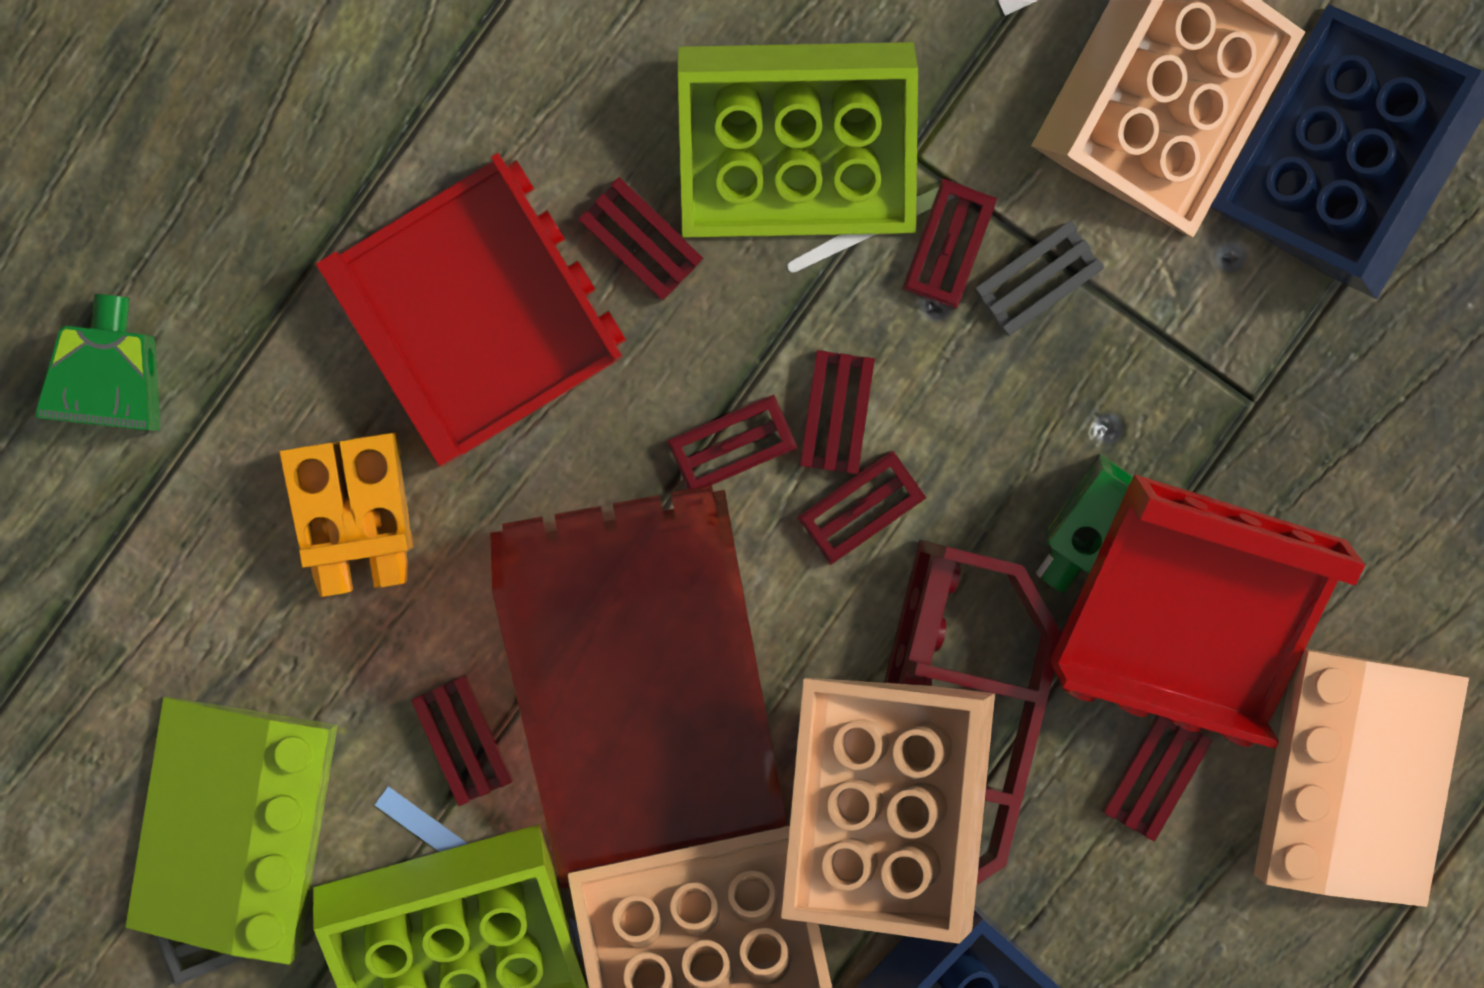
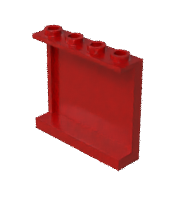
[316,153,627,467]
[1050,474,1366,749]

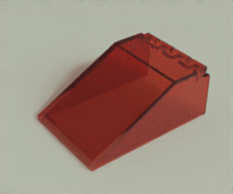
[490,485,787,889]

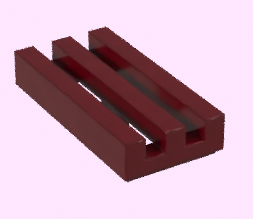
[579,177,704,301]
[901,178,998,309]
[800,350,875,474]
[667,394,798,495]
[797,450,926,565]
[411,675,514,806]
[1102,715,1213,842]

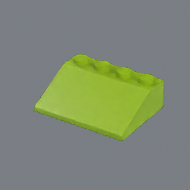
[678,42,918,238]
[125,696,338,965]
[313,824,589,988]

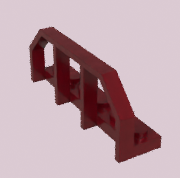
[884,539,1062,886]

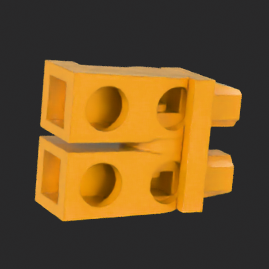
[279,431,414,597]

